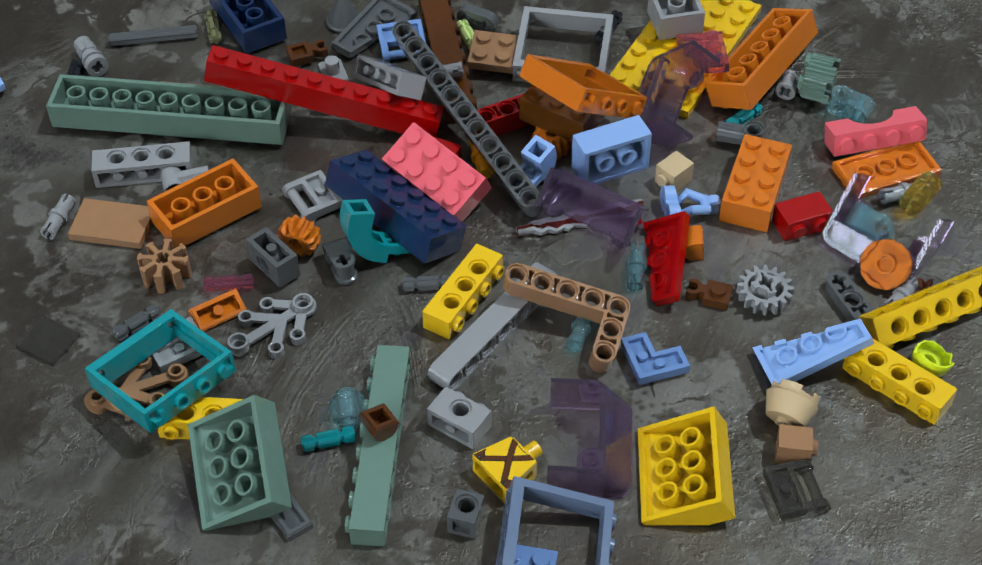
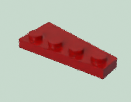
[643,211,690,306]

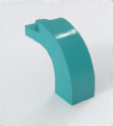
[340,199,410,263]

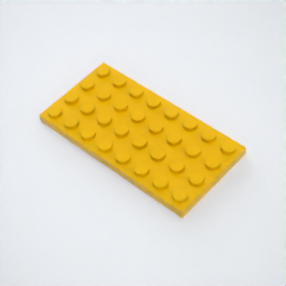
[610,0,762,119]

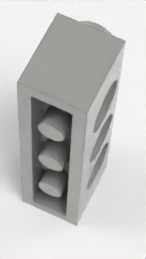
[352,54,427,100]
[91,141,193,188]

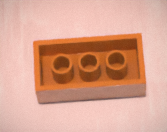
[719,134,792,232]
[147,158,262,248]

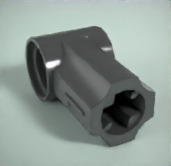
[716,121,765,145]

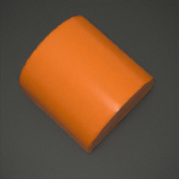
[685,225,704,261]

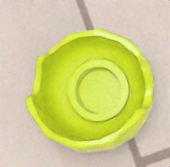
[912,340,955,377]

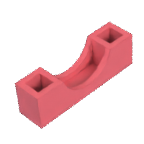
[824,106,927,157]

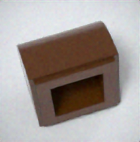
[359,403,399,442]

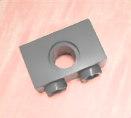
[427,386,492,449]

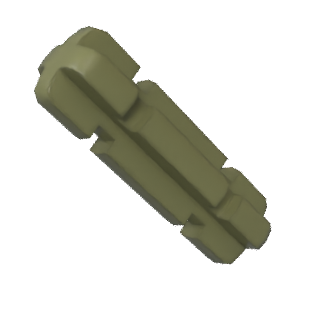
[204,9,223,45]

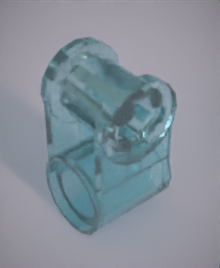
[827,85,876,123]
[843,201,895,240]

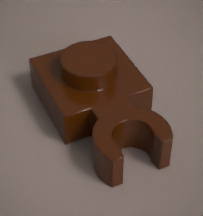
[285,39,328,67]
[685,279,734,311]

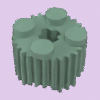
[797,52,841,104]

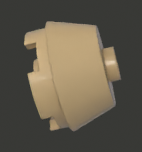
[766,379,820,427]

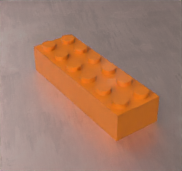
[705,8,818,110]

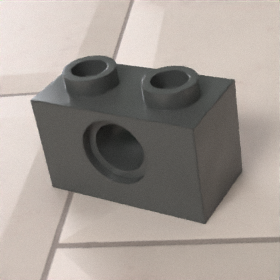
[246,227,300,288]

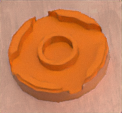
[860,239,913,291]

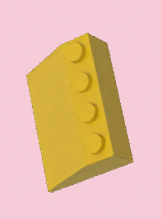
[638,406,735,525]

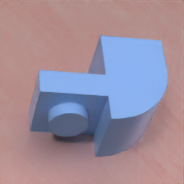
[513,135,557,187]

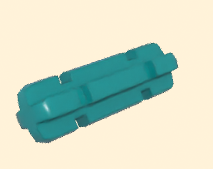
[725,103,763,125]
[301,426,356,452]

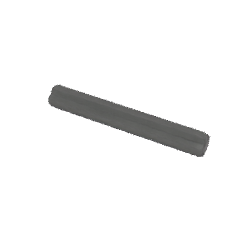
[108,25,198,47]

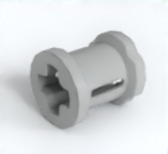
[775,70,800,100]

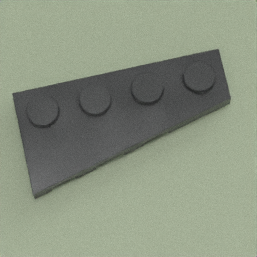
[331,0,417,58]

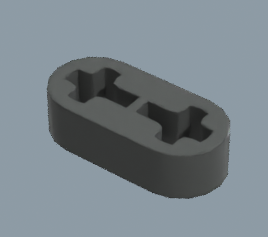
[457,4,499,32]

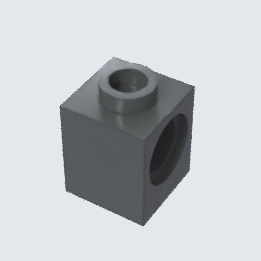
[447,489,485,539]

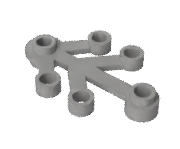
[227,293,317,359]

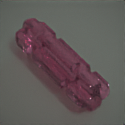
[203,274,254,291]

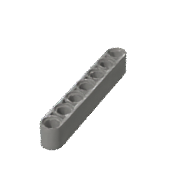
[427,262,560,391]

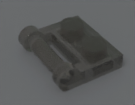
[763,459,831,520]

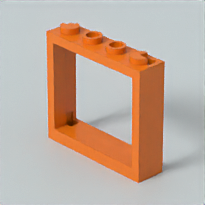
[519,54,648,118]

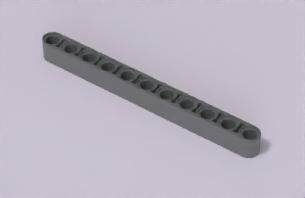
[392,20,544,217]

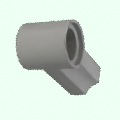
[160,166,208,192]

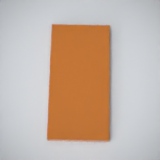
[831,141,942,200]

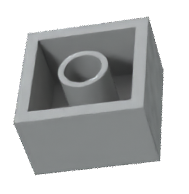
[647,0,705,40]

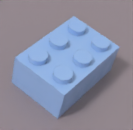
[571,115,652,188]

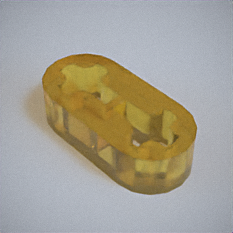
[899,171,942,215]

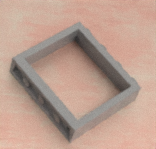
[512,6,613,83]

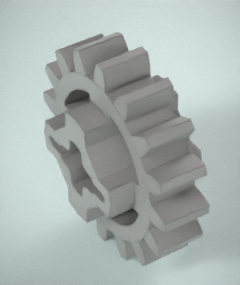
[736,265,794,315]

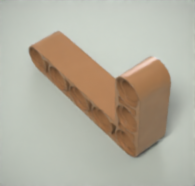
[503,263,630,373]

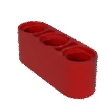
[476,94,531,136]

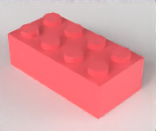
[382,122,492,222]

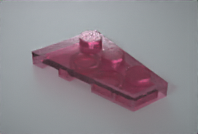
[676,30,729,73]

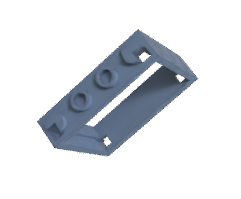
[496,476,617,565]

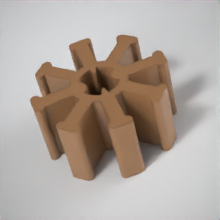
[137,238,192,294]

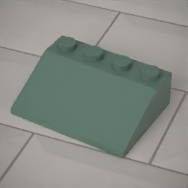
[188,395,292,531]

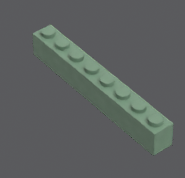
[345,345,411,547]

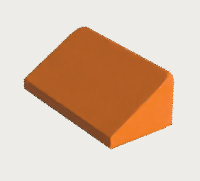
[188,288,247,332]

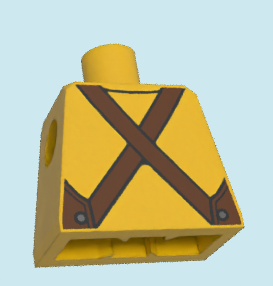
[472,437,543,504]

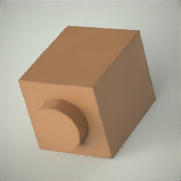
[775,424,818,467]

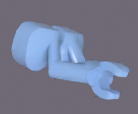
[660,185,721,216]

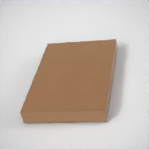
[68,198,152,249]

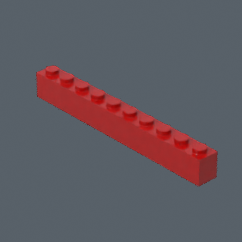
[204,45,444,137]

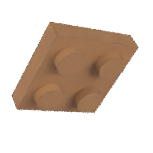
[467,30,518,74]

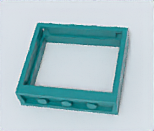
[84,309,237,434]

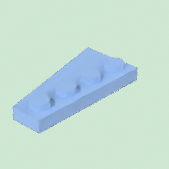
[752,319,874,385]

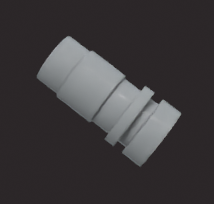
[74,36,109,77]

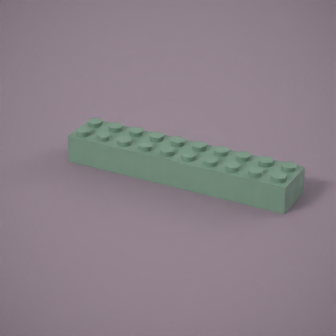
[46,74,292,145]

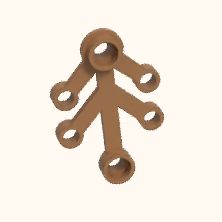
[84,356,189,420]

